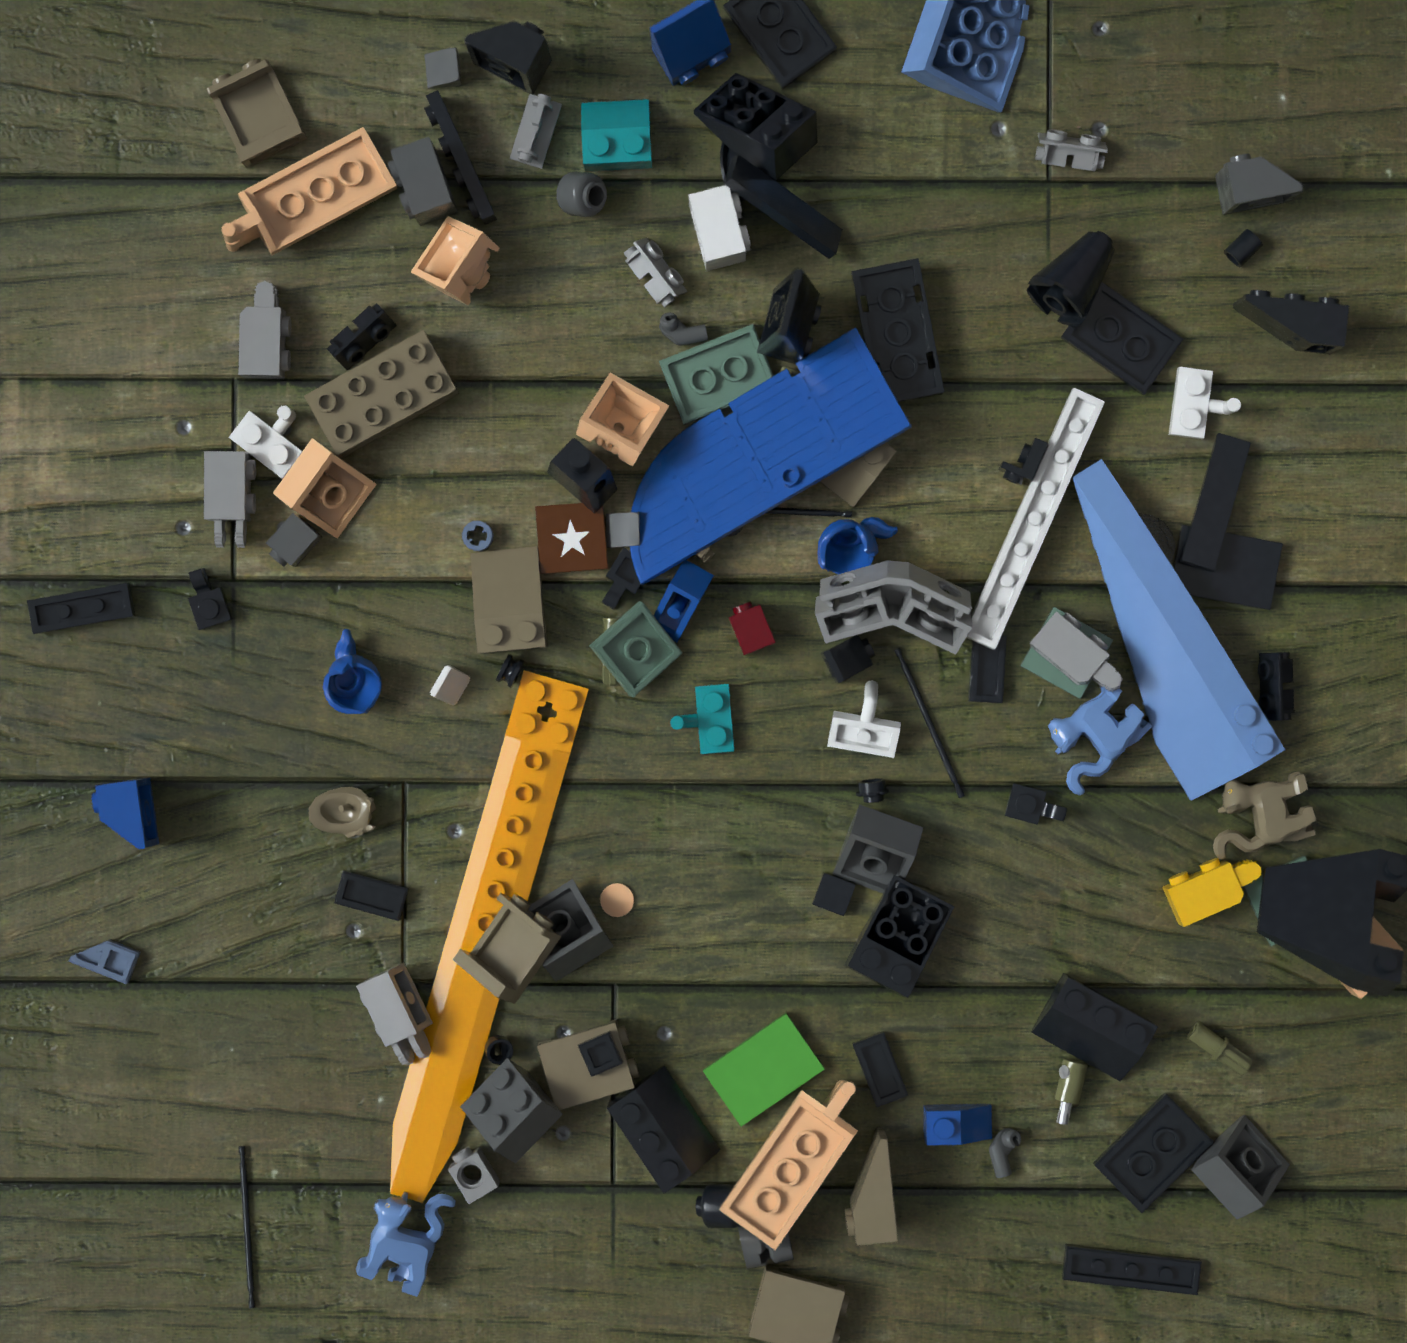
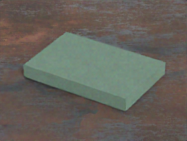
[659,324,774,425]

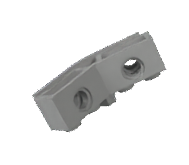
[815,561,972,655]

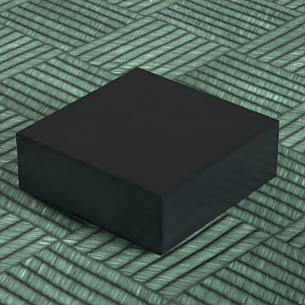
[812,872,856,916]
[578,1031,623,1077]

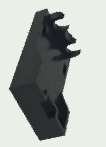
[851,258,944,403]

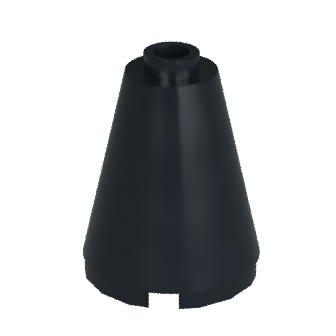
[1027,231,1115,327]

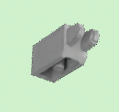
[238,280,291,379]
[1030,611,1122,692]

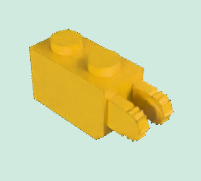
[1162,858,1262,927]

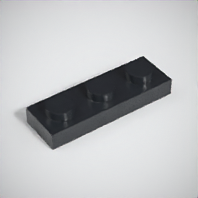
[27,583,136,634]

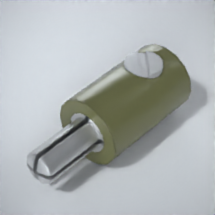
[1055,1058,1088,1125]

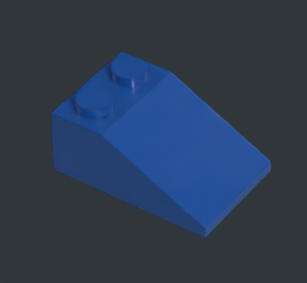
[650,0,731,86]

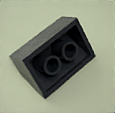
[464,21,552,95]
[1031,973,1158,1081]
[607,1065,721,1193]

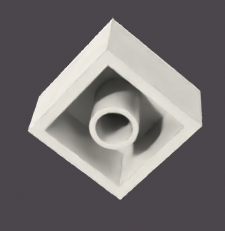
[688,185,751,271]

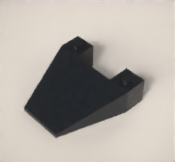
[1257,849,1407,996]

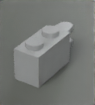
[204,451,256,548]
[356,962,433,1066]

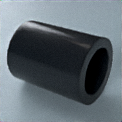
[1224,229,1263,268]

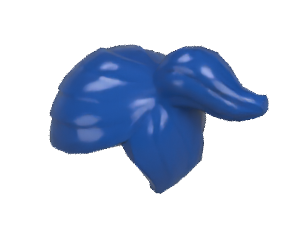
[817,517,898,574]
[323,629,382,714]

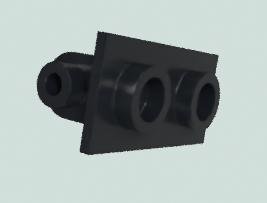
[327,303,397,371]
[1257,652,1295,721]

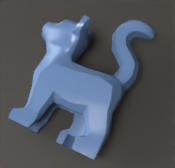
[1048,685,1152,795]
[356,1192,455,1297]

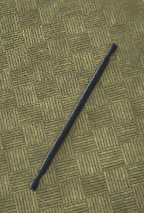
[767,507,852,518]
[894,647,965,798]
[238,1146,256,1308]

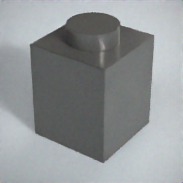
[266,513,323,567]

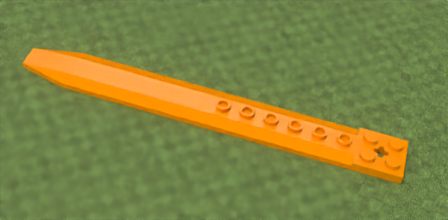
[390,670,589,1203]

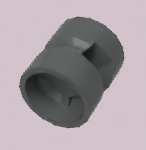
[738,1225,794,1270]

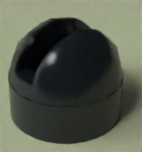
[485,1035,513,1065]

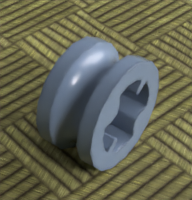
[462,521,493,551]

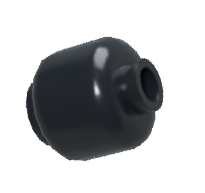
[696,1184,739,1229]

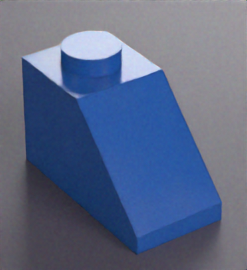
[653,560,714,642]
[923,1104,992,1145]

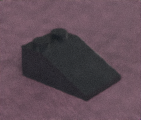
[757,268,821,364]

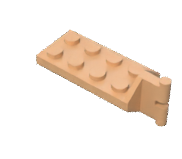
[222,127,397,255]
[719,1080,858,1250]

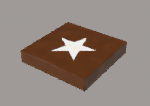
[535,503,608,574]

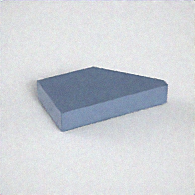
[68,940,141,984]

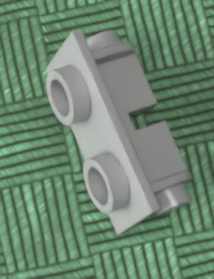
[510,94,562,169]
[1035,129,1108,172]
[624,238,688,308]

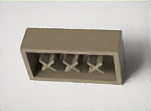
[304,330,460,459]

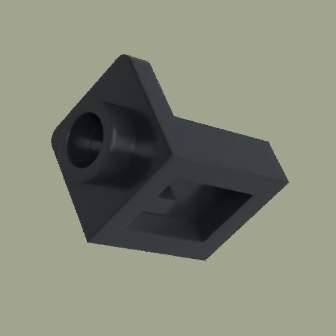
[998,438,1048,486]

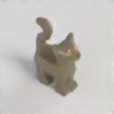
[1213,771,1316,860]

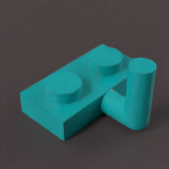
[670,684,734,754]

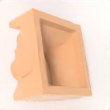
[411,216,500,305]
[576,372,669,466]

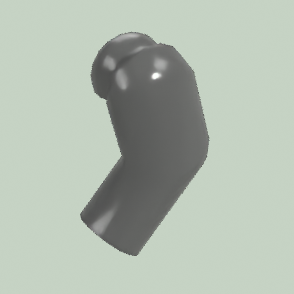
[659,312,708,346]
[989,1128,1021,1178]

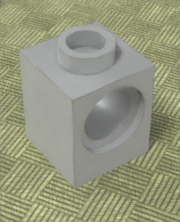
[448,1146,500,1204]

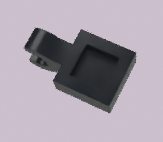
[602,547,641,610]
[188,568,233,630]
[1004,783,1067,825]

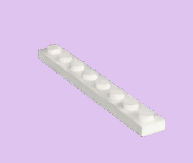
[966,388,1105,650]

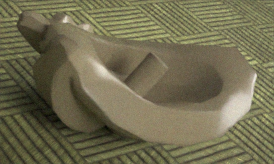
[309,787,376,838]

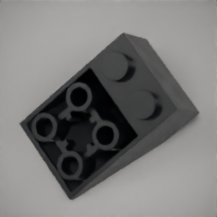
[694,73,818,181]
[1233,290,1349,355]
[844,875,954,998]

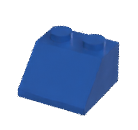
[92,777,159,849]

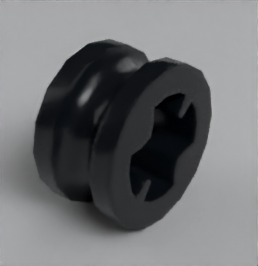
[496,654,525,688]

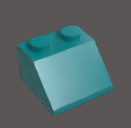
[581,99,652,171]

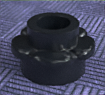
[856,778,889,803]

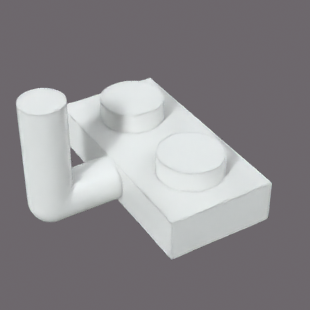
[1168,367,1241,439]
[229,406,302,479]
[828,680,901,758]

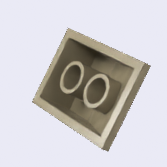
[471,546,548,654]
[844,1127,898,1246]

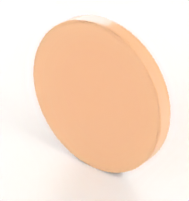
[600,883,634,917]

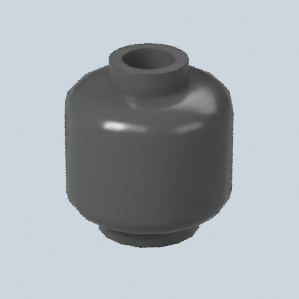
[557,171,607,217]

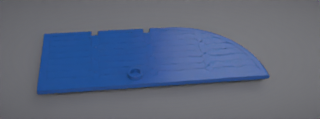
[630,327,912,585]

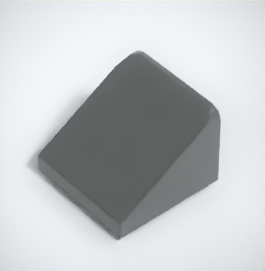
[424,47,462,89]
[606,512,640,548]

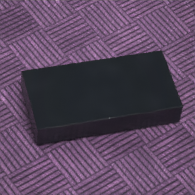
[968,635,1007,703]
[334,870,409,921]
[852,1031,908,1107]

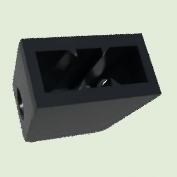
[547,438,618,514]

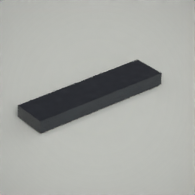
[724,154,843,259]
[1180,433,1251,572]
[1062,1244,1202,1295]

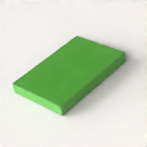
[703,1013,825,1127]

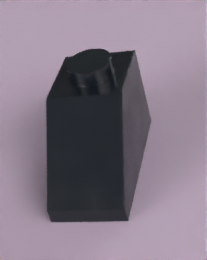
[821,635,876,684]

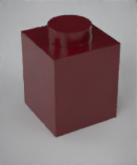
[728,601,775,655]

